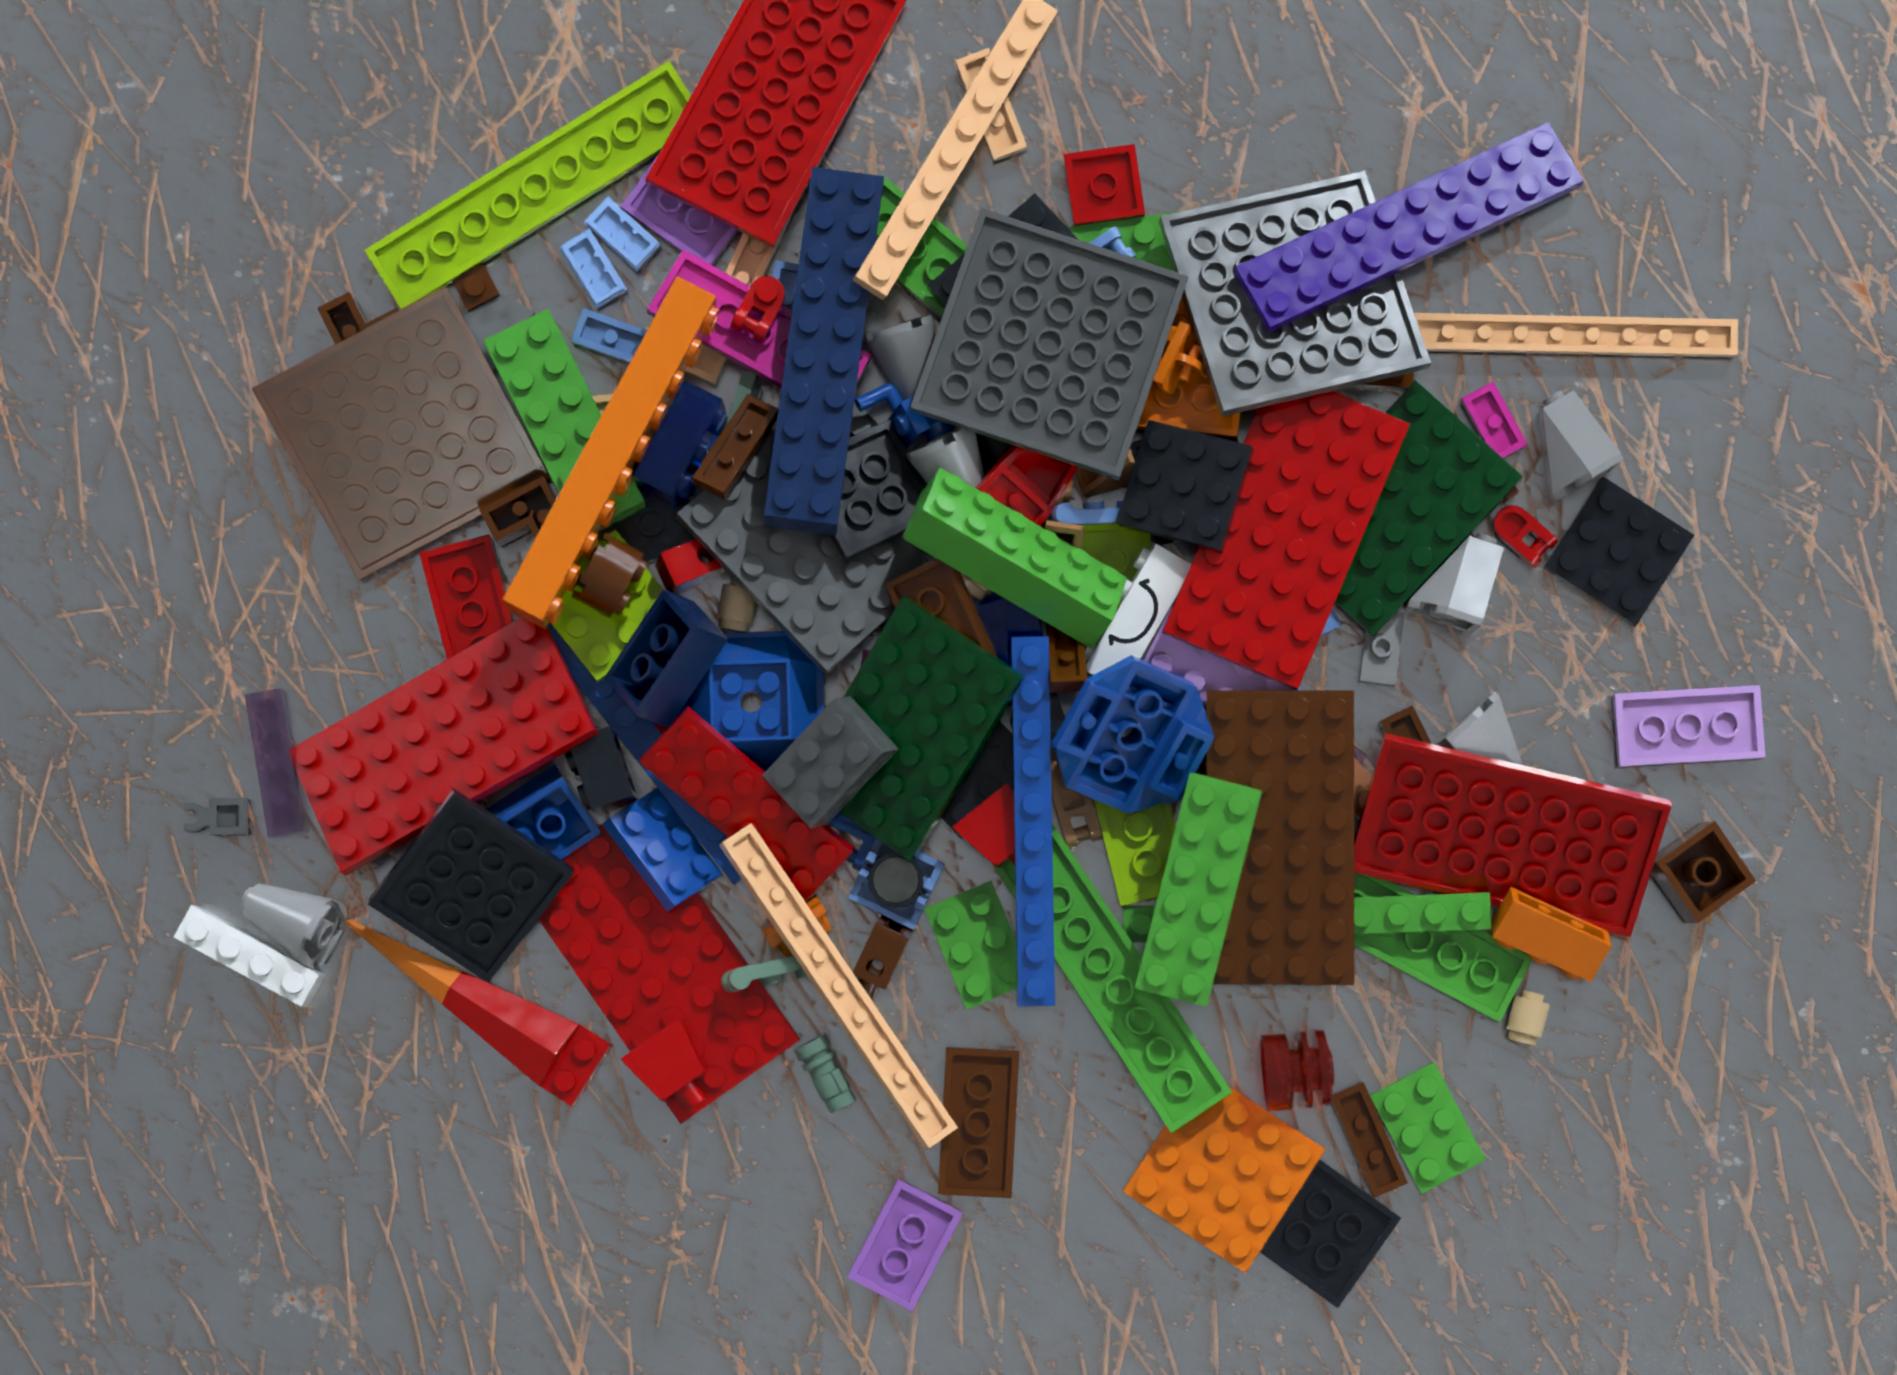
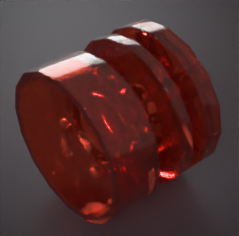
[1260,1030,1335,1111]

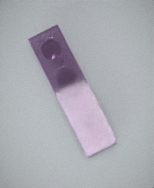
[245,688,306,838]

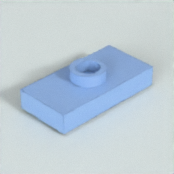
[584,197,661,272]
[559,228,628,309]

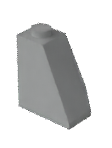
[1538,390,1624,505]
[1404,533,1504,633]
[1437,692,1523,765]

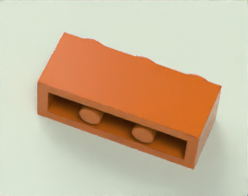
[1491,887,1612,982]

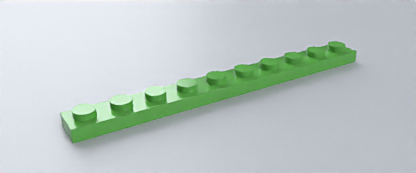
[1123,892,1491,943]

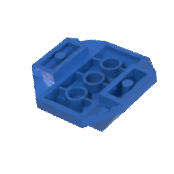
[679,631,824,772]
[1052,655,1214,813]

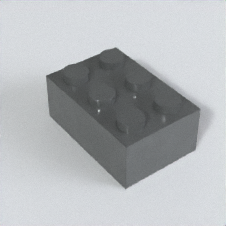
[762,696,899,829]

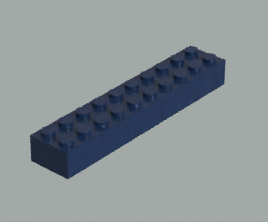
[764,167,884,535]

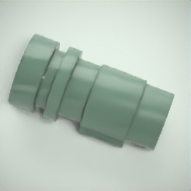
[793,1034,856,1114]

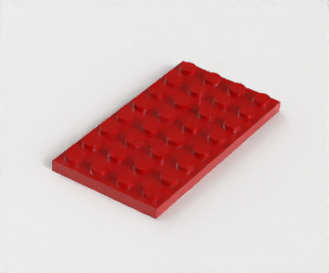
[646,0,906,248]
[1162,391,1410,690]
[287,618,599,876]
[1354,733,1672,937]
[538,802,801,1124]

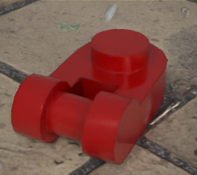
[730,276,785,343]
[1493,505,1558,569]

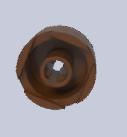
[571,532,648,618]

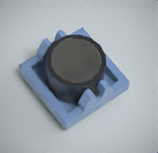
[848,838,945,930]

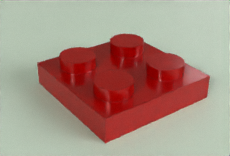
[1063,144,1145,226]

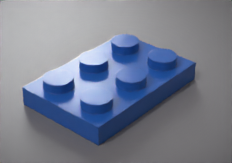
[603,787,722,912]

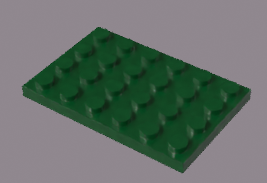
[1335,380,1523,637]
[840,596,1025,862]

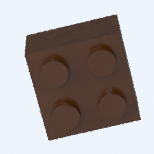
[1651,821,1756,923]

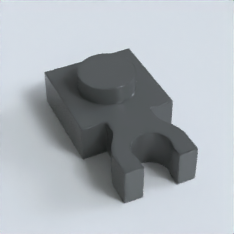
[184,798,248,836]

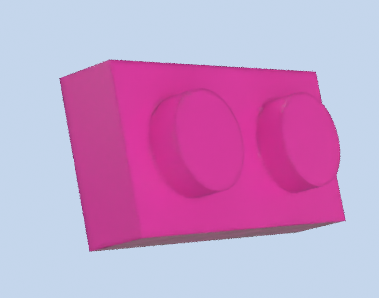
[1460,381,1528,459]

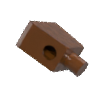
[853,915,915,1001]

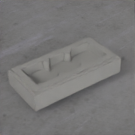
[1359,613,1404,686]

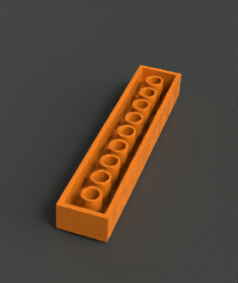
[502,276,719,630]

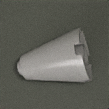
[863,315,935,401]
[906,427,985,488]
[241,883,347,969]

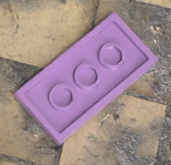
[1144,607,1293,707]
[1613,685,1766,767]

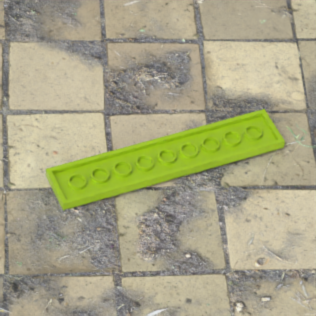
[364,61,691,308]

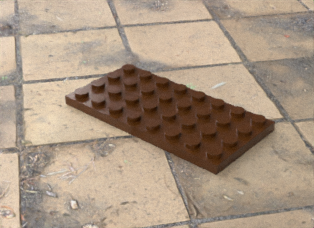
[1207,690,1354,985]

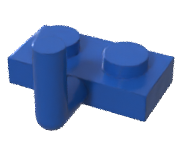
[855,383,930,451]

